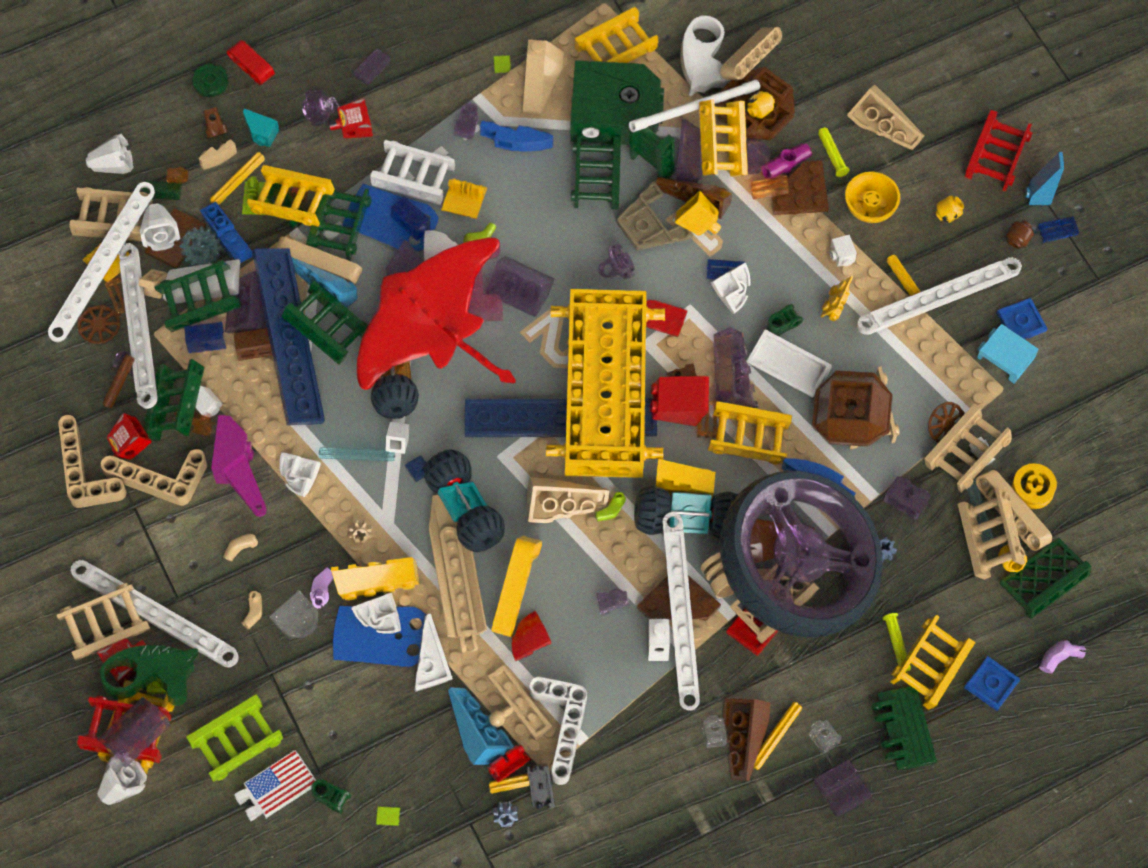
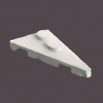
[414,613,452,692]

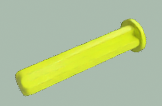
[818,127,850,177]
[882,613,911,672]

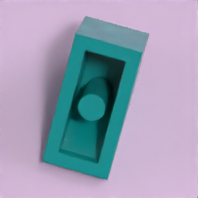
[243,109,279,147]

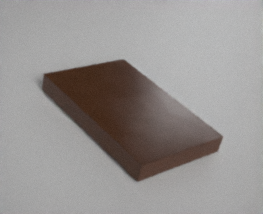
[145,208,206,269]

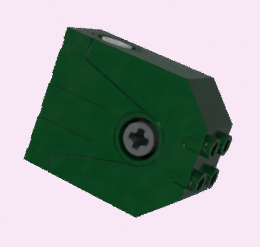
[570,60,664,145]

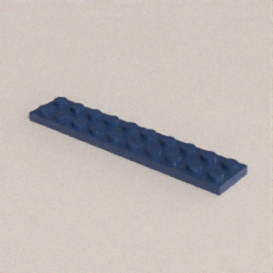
[252,248,325,426]
[465,398,657,437]

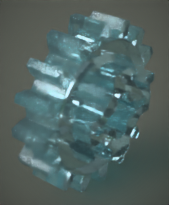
[180,227,221,266]

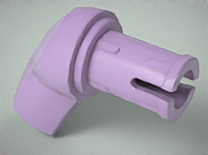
[310,567,334,608]
[1039,640,1086,673]

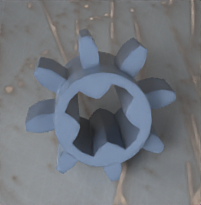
[879,537,897,562]
[493,801,518,827]

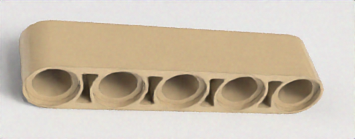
[721,27,782,80]
[274,237,363,285]
[976,470,1052,551]

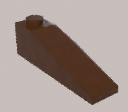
[656,177,732,219]
[742,518,817,564]
[723,698,771,781]

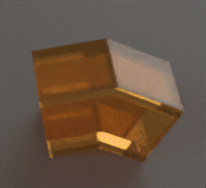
[166,167,189,183]

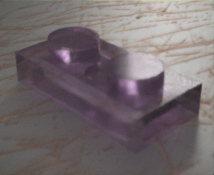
[354,48,391,85]

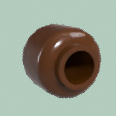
[1006,220,1034,249]

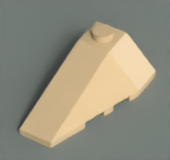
[523,40,564,114]
[847,85,925,150]
[527,477,609,523]

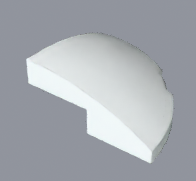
[424,230,457,261]
[710,263,750,314]
[280,452,321,497]
[352,593,401,634]

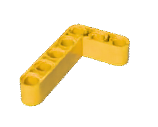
[492,536,542,637]

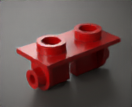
[488,744,531,783]

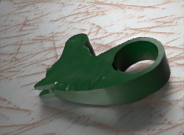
[100,645,199,706]

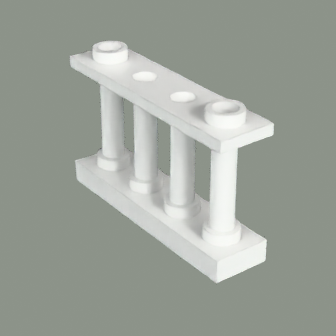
[370,140,455,205]

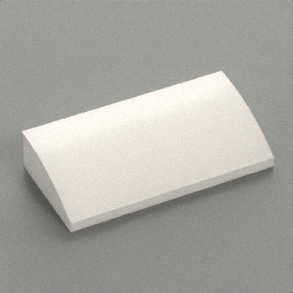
[163,259,240,304]
[746,330,832,398]

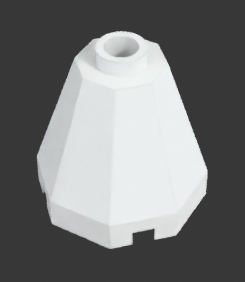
[86,134,133,174]
[140,204,180,251]
[97,755,147,805]

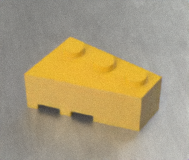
[656,459,716,501]

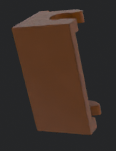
[233,328,273,361]

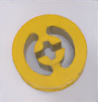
[1012,463,1057,509]

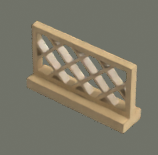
[730,558,819,643]

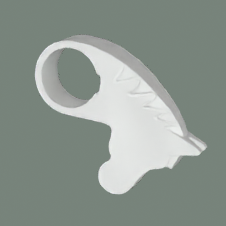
[680,16,730,96]

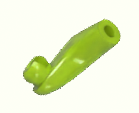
[463,222,496,242]
[595,492,626,522]

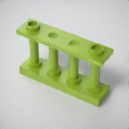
[187,694,283,782]

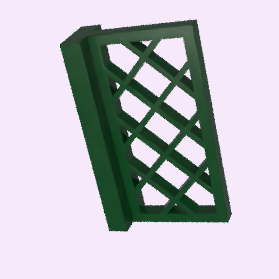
[1000,538,1091,619]

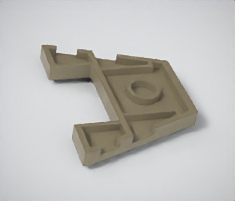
[617,181,693,251]

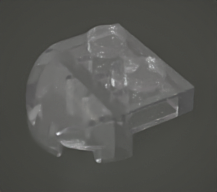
[269,590,318,638]

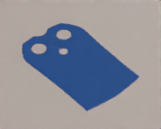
[342,184,439,253]
[333,606,426,667]

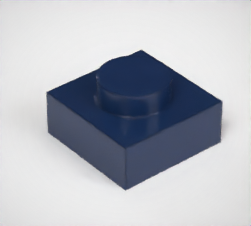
[405,455,427,482]

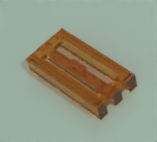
[751,175,789,200]
[105,277,126,316]
[697,401,717,438]

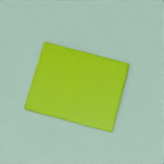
[494,55,511,73]
[376,807,400,826]

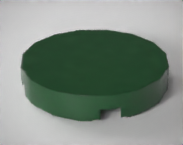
[192,63,229,97]

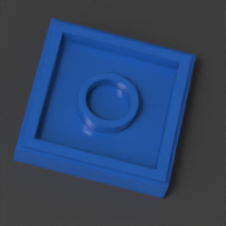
[996,298,1047,339]
[964,656,1020,711]

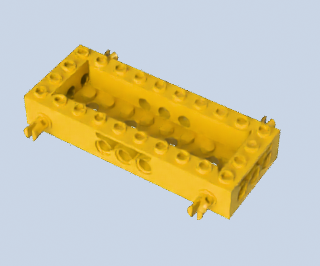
[546,289,665,478]

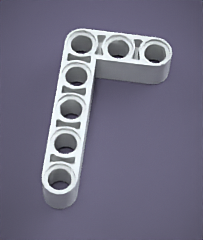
[530,677,587,785]

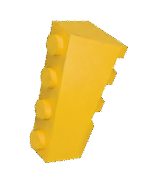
[331,557,420,600]

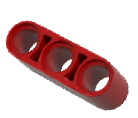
[227,40,275,85]

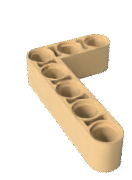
[59,415,127,508]
[101,449,207,506]

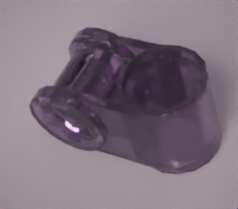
[454,103,479,140]

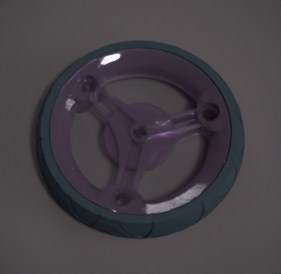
[720,471,883,638]

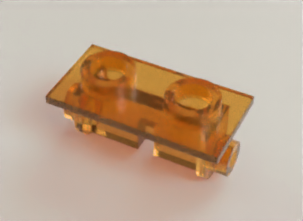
[174,412,216,436]

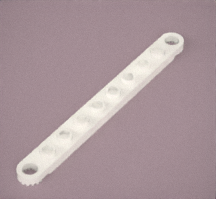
[48,182,154,342]
[119,243,157,409]
[857,257,1022,335]
[663,512,700,711]
[71,560,239,667]

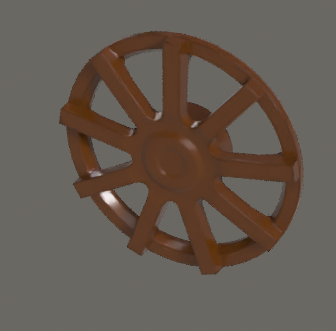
[78,305,120,344]
[928,402,965,443]

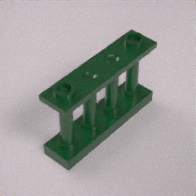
[629,112,675,178]
[571,135,621,210]
[306,181,372,261]
[154,260,241,332]
[282,281,368,365]
[143,359,205,441]

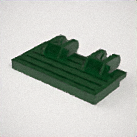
[871,686,937,770]

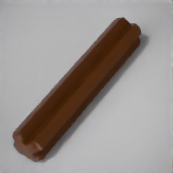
[103,354,135,408]

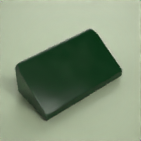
[142,181,182,200]

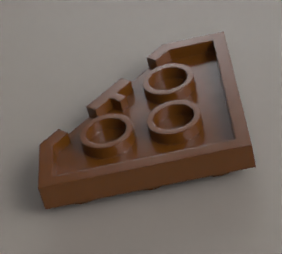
[771,160,829,215]
[637,575,721,621]

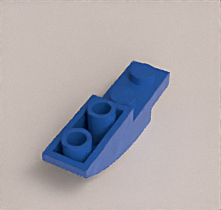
[480,120,554,152]
[200,201,253,263]
[781,458,856,497]

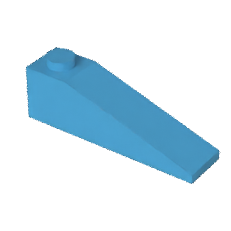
[1025,152,1064,205]
[292,257,358,308]
[448,687,514,765]

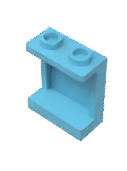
[977,324,1039,384]

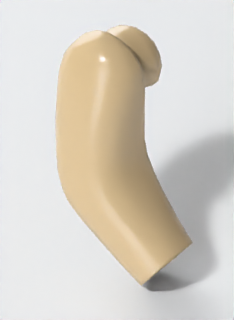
[223,534,258,562]
[242,591,262,629]

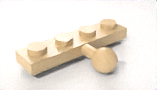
[488,665,552,740]

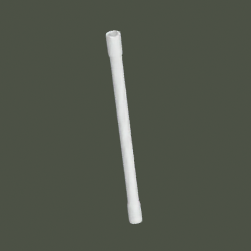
[629,80,760,132]

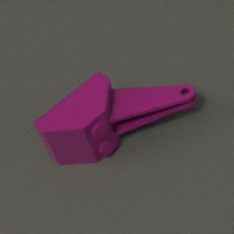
[211,415,267,517]

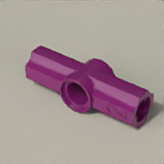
[761,143,812,180]

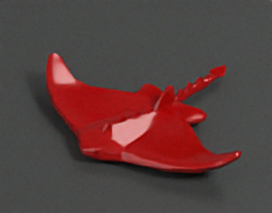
[357,237,516,390]

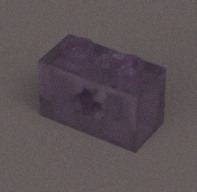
[884,476,931,520]

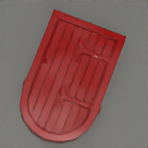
[646,300,688,337]

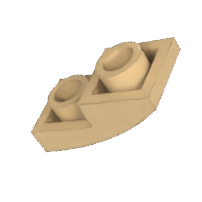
[199,140,237,170]

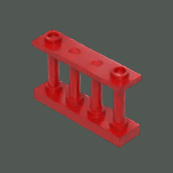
[965,110,1033,192]
[77,696,171,763]

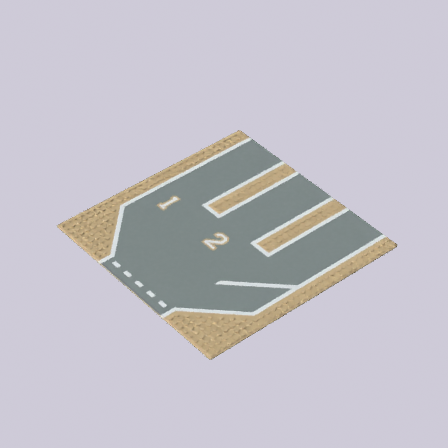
[154,3,1003,772]

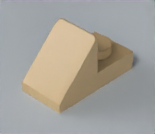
[139,269,168,299]

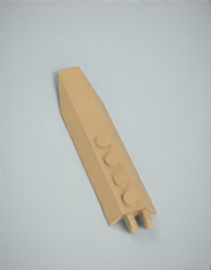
[429,495,487,653]

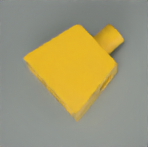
[675,191,721,236]

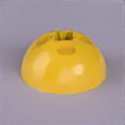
[845,172,900,223]

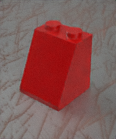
[650,376,709,426]

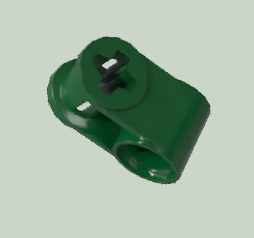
[766,304,804,336]
[311,779,352,814]

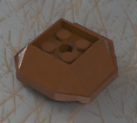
[716,67,795,140]
[812,370,893,447]

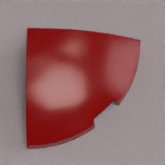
[512,611,551,661]

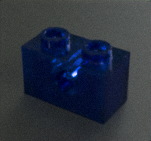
[391,196,430,241]
[184,322,227,353]

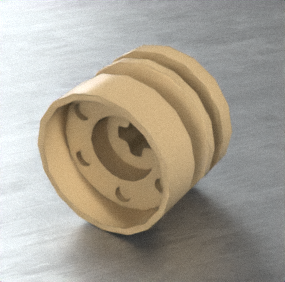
[700,552,734,598]

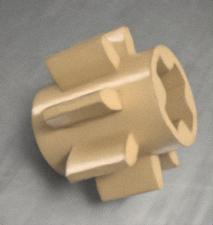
[349,519,372,544]

